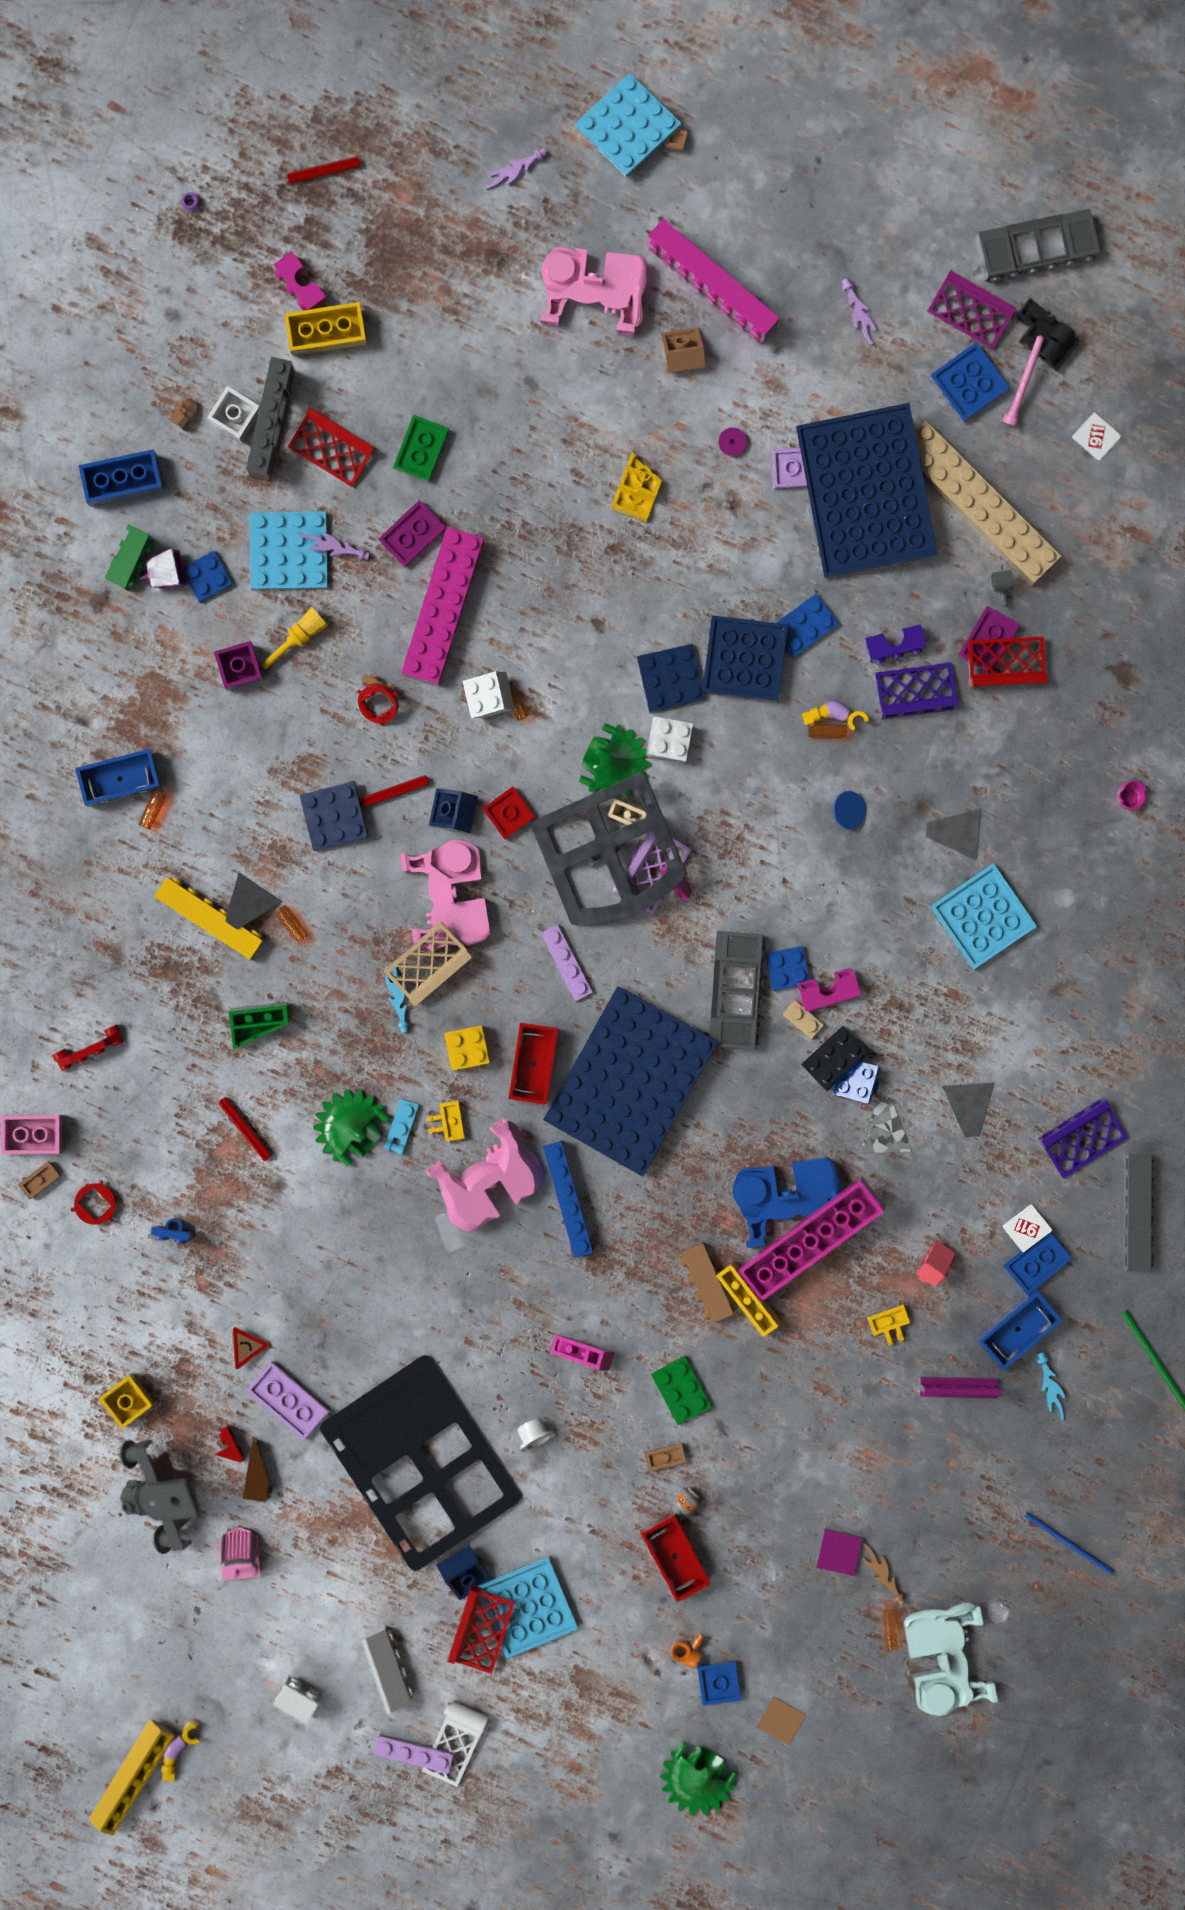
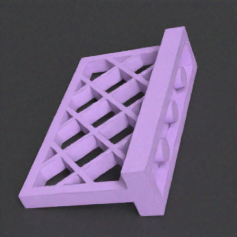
[612,832,692,915]

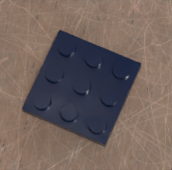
[636,644,705,713]
[299,781,369,851]

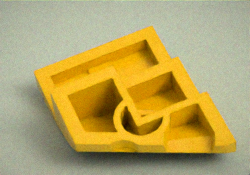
[610,452,662,522]

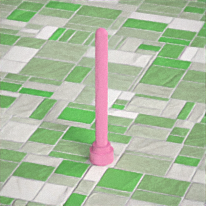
[1002,336,1044,427]

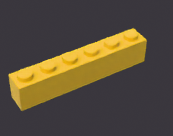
[154,877,264,960]
[89,1719,175,1836]

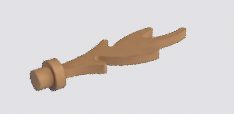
[862,1542,906,1605]

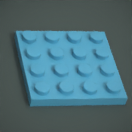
[574,73,682,178]
[250,511,328,590]
[930,863,1037,970]
[478,1556,578,1659]

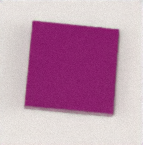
[816,1529,862,1576]

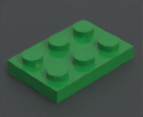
[393,415,449,483]
[650,1356,711,1425]

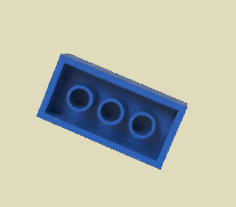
[78,449,165,507]

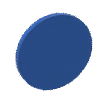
[833,791,865,829]

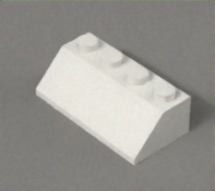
[362,1626,414,1715]

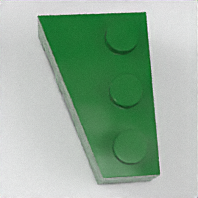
[105,524,155,591]

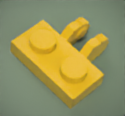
[426,1100,465,1142]
[867,1304,910,1346]

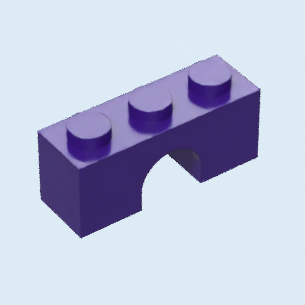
[863,624,926,664]

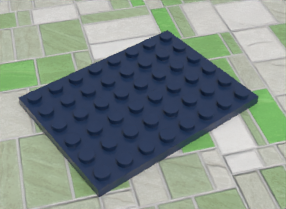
[796,402,938,578]
[543,986,718,1177]

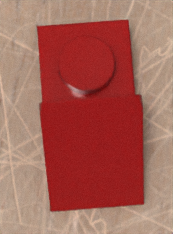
[215,1424,246,1463]

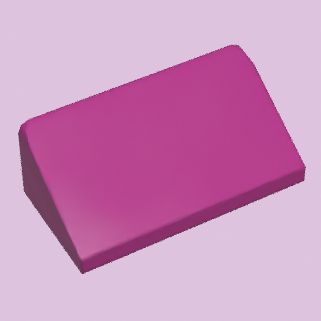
[659,864,692,901]

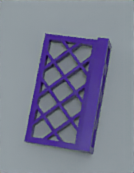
[875,662,959,720]
[1037,1098,1128,1178]

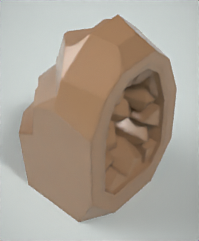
[167,398,197,431]

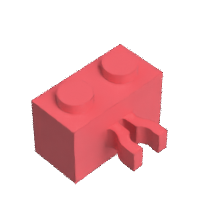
[916,1240,956,1287]

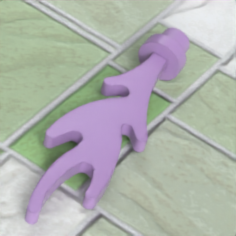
[485,148,547,190]
[842,278,876,345]
[300,533,369,560]

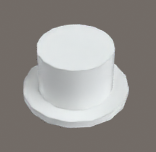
[517,1418,555,1452]

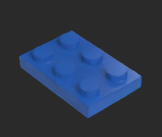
[776,594,838,658]
[1002,1232,1072,1295]

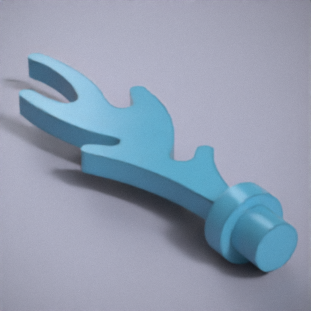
[385,963,409,1033]
[1037,1351,1065,1420]

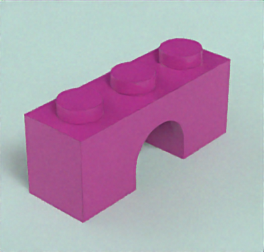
[273,251,327,311]
[797,967,861,1012]

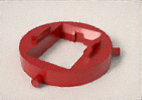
[357,683,399,726]
[71,1180,116,1225]

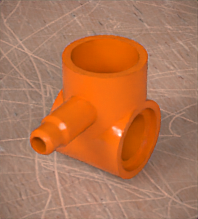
[671,1633,704,1670]

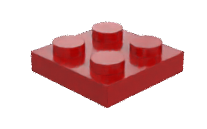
[482,786,535,840]

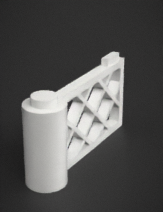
[422,1701,489,1787]

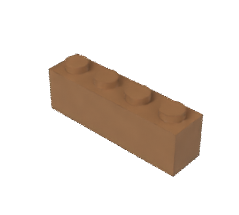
[680,1242,733,1324]

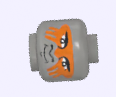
[671,1487,700,1516]

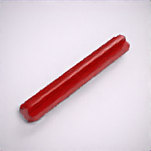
[287,156,361,184]
[360,775,429,808]
[218,1097,272,1161]

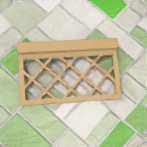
[384,921,472,1007]

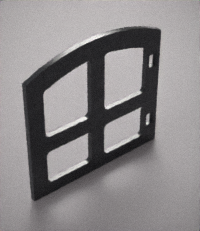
[529,771,687,925]

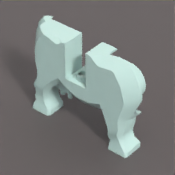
[904,1603,998,1716]

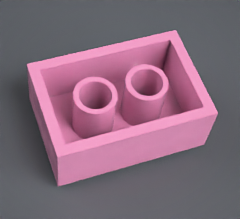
[1,1115,63,1154]

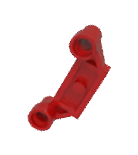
[51,1024,124,1072]

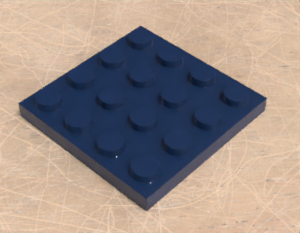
[702,615,788,701]

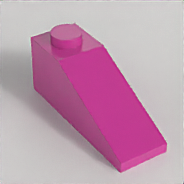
[550,1334,614,1371]

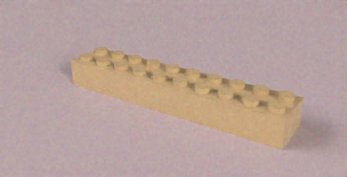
[915,421,1061,586]

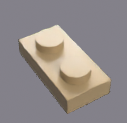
[782,1000,823,1039]

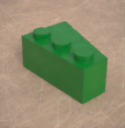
[228,1002,290,1049]

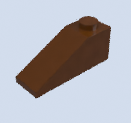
[243,1439,273,1503]

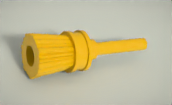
[261,607,328,670]

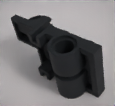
[1016,298,1081,371]

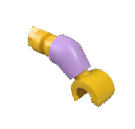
[801,700,869,731]
[161,1719,200,1782]

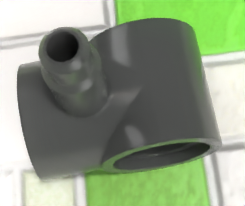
[990,570,1014,607]

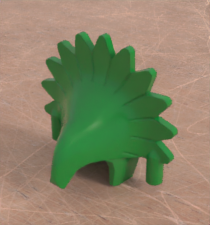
[578,723,651,800]
[313,1089,390,1167]
[660,1741,738,1816]

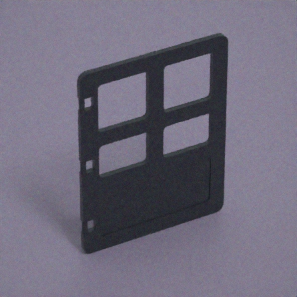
[320,1355,520,1571]

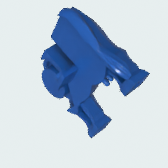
[732,1157,840,1248]

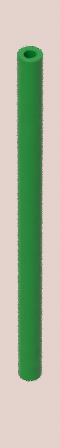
[1120,1310,1185,1411]

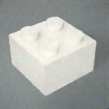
[207,386,260,443]
[463,671,515,718]
[646,716,693,763]
[273,1677,322,1725]

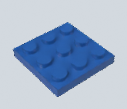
[929,342,1010,422]

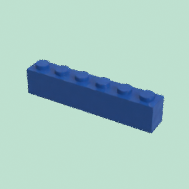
[543,1140,593,1258]

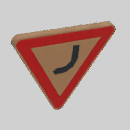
[232,1327,270,1370]

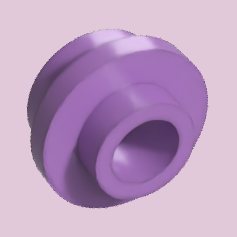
[181,192,200,212]

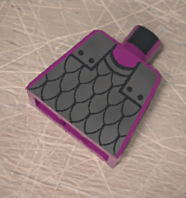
[140,549,188,588]

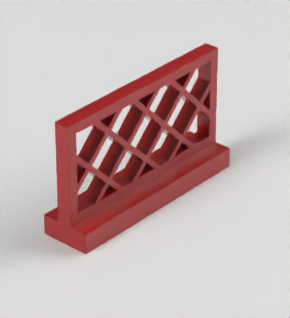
[287,407,377,487]
[967,637,1048,687]
[447,1585,515,1674]

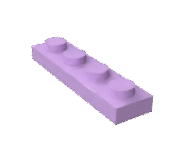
[541,924,593,1001]
[374,1734,454,1774]

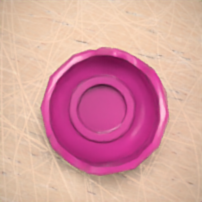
[1117,780,1147,810]

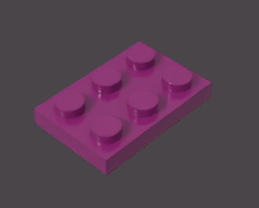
[378,500,446,568]
[958,606,1020,674]

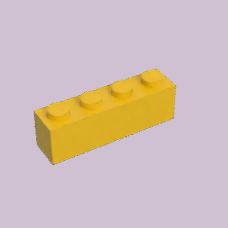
[716,1260,782,1337]

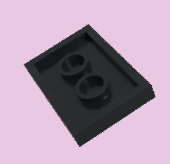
[801,1026,869,1092]

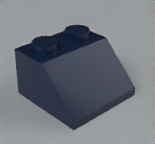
[428,788,478,833]
[437,1545,492,1600]

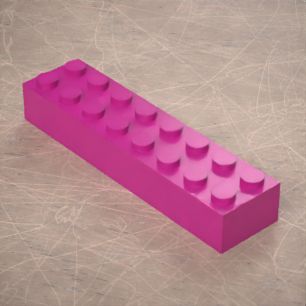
[647,219,779,344]
[401,527,484,687]
[738,1177,886,1302]

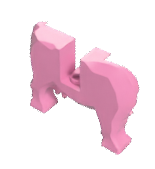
[540,247,648,336]
[400,840,490,951]
[424,1118,544,1232]

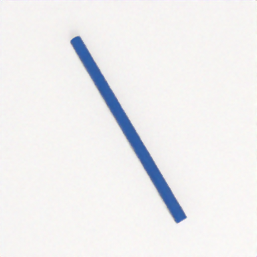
[1024,1512,1114,1575]

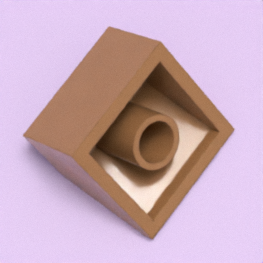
[660,327,706,373]

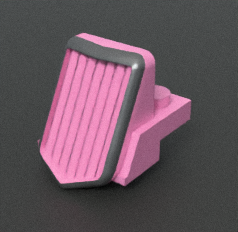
[219,1526,262,1581]

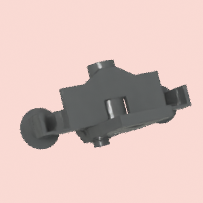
[119,1440,202,1554]

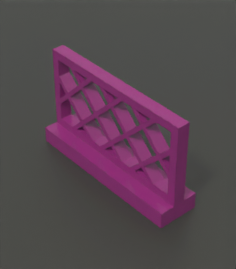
[927,270,1016,350]
[919,1376,1003,1398]

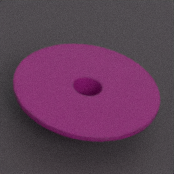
[718,427,747,456]

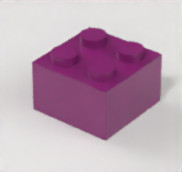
[214,641,264,691]

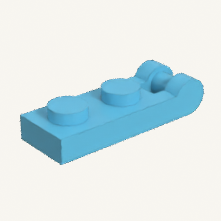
[383,1099,419,1156]

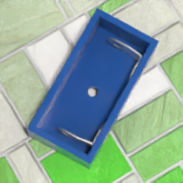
[75,749,162,807]
[976,1290,1062,1371]

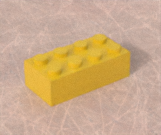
[284,302,367,356]

